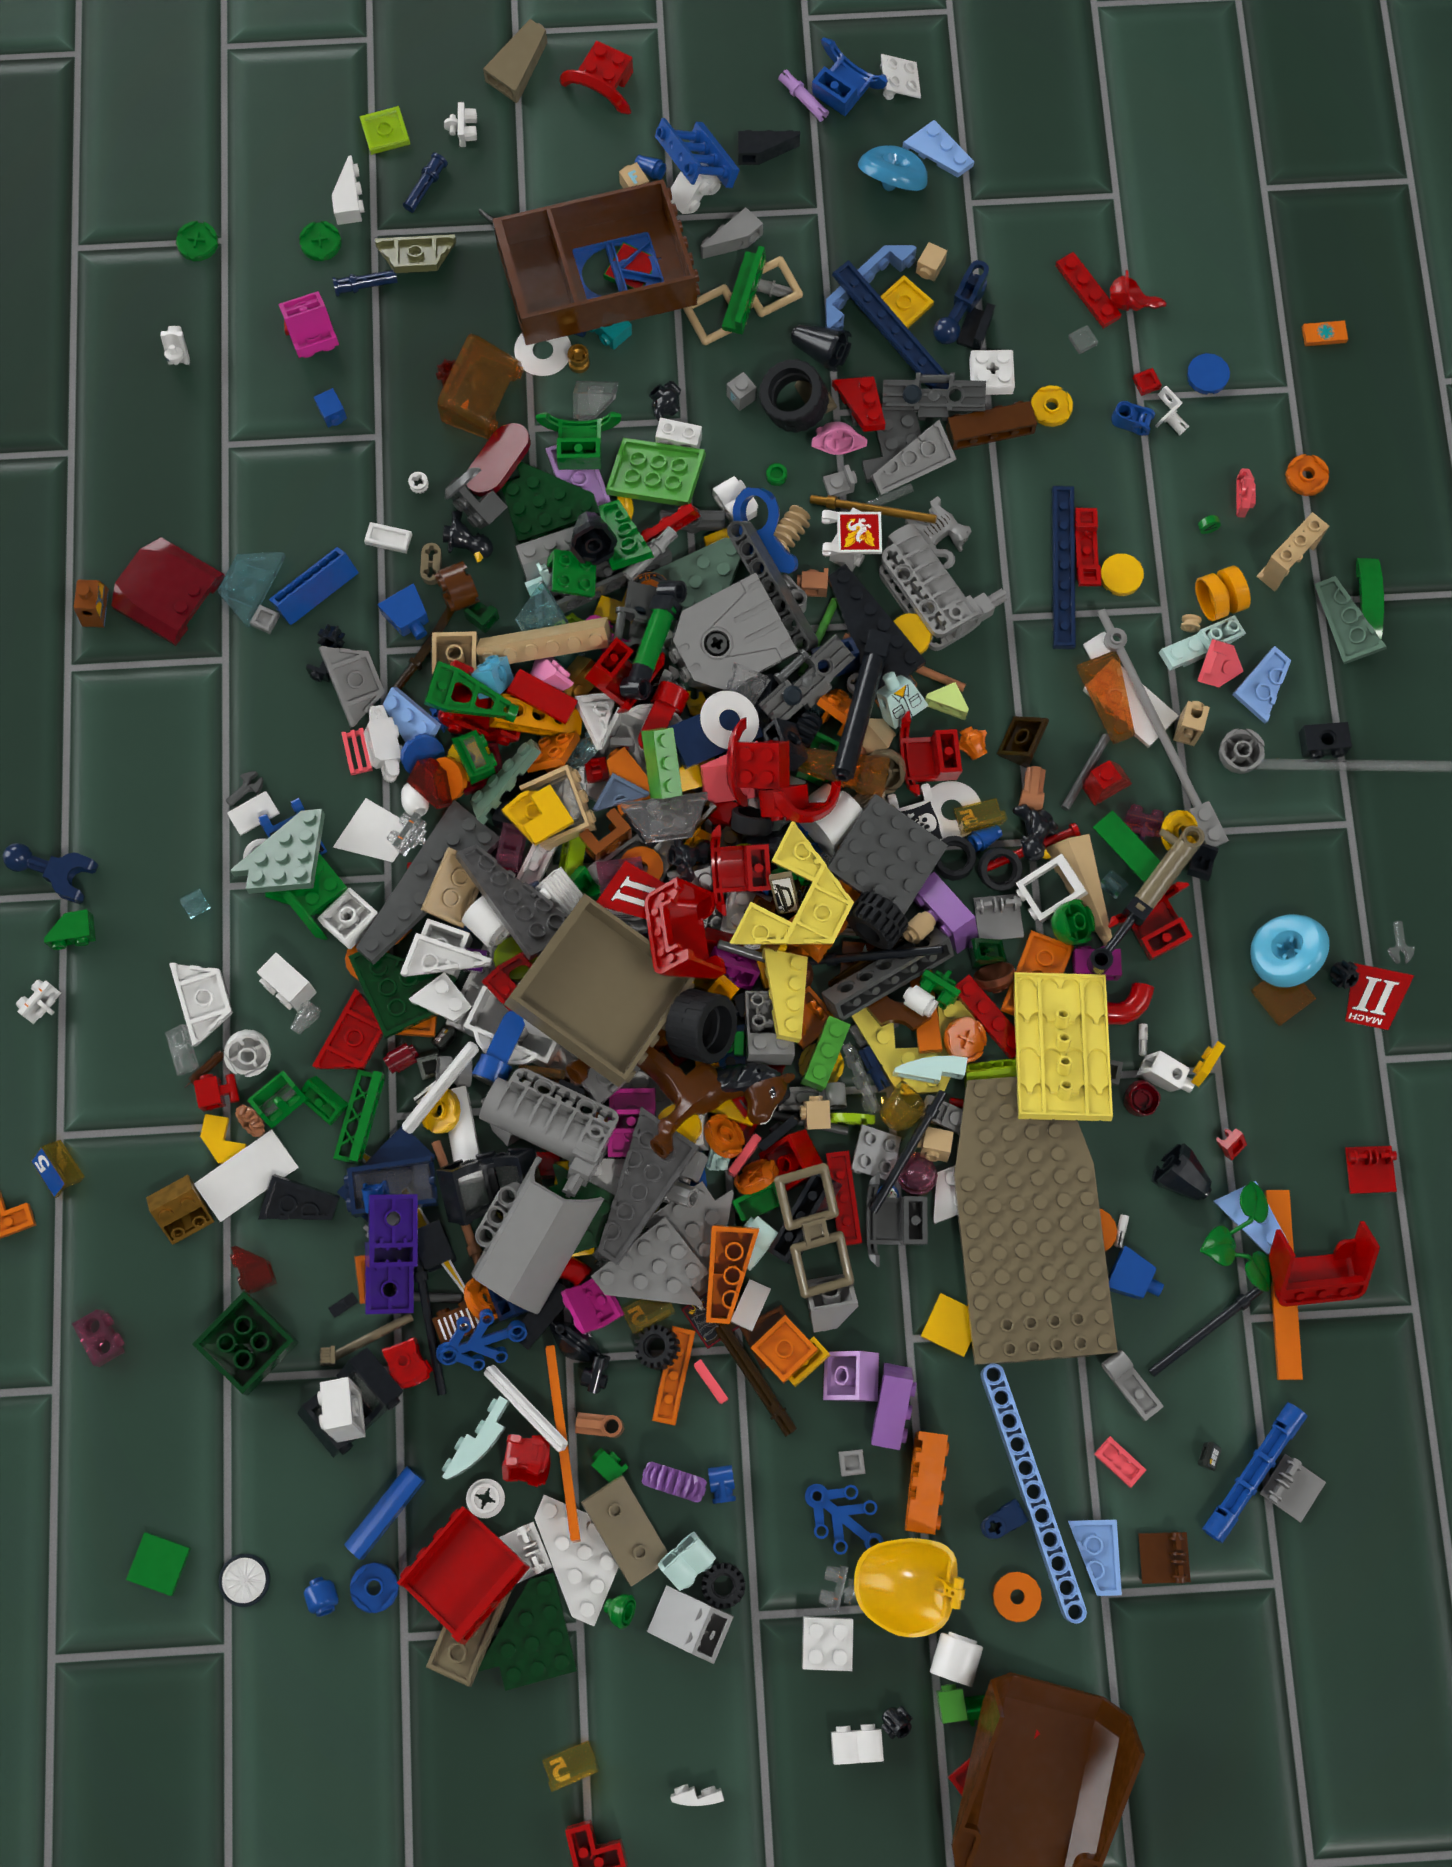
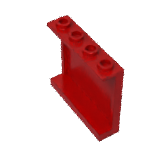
[397,1506,530,1645]

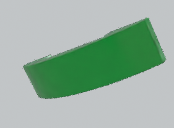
[1356,558,1384,639]

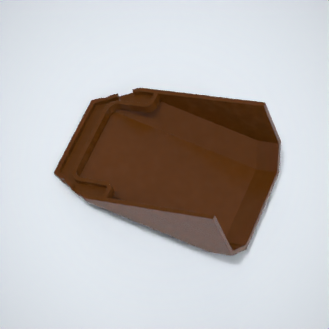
[951,1672,1145,1867]

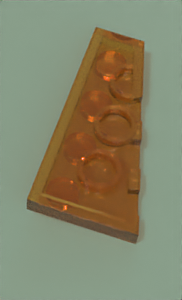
[1076,651,1135,744]
[798,748,891,799]

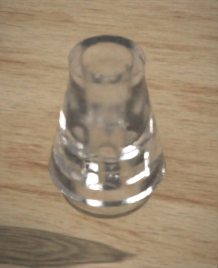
[290,1000,322,1035]

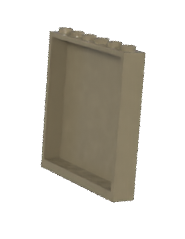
[504,893,695,1087]

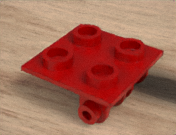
[1345,1146,1397,1194]

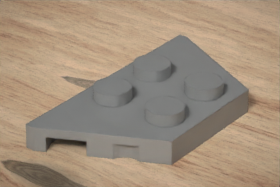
[319,646,385,728]

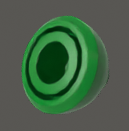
[604,1594,636,1629]

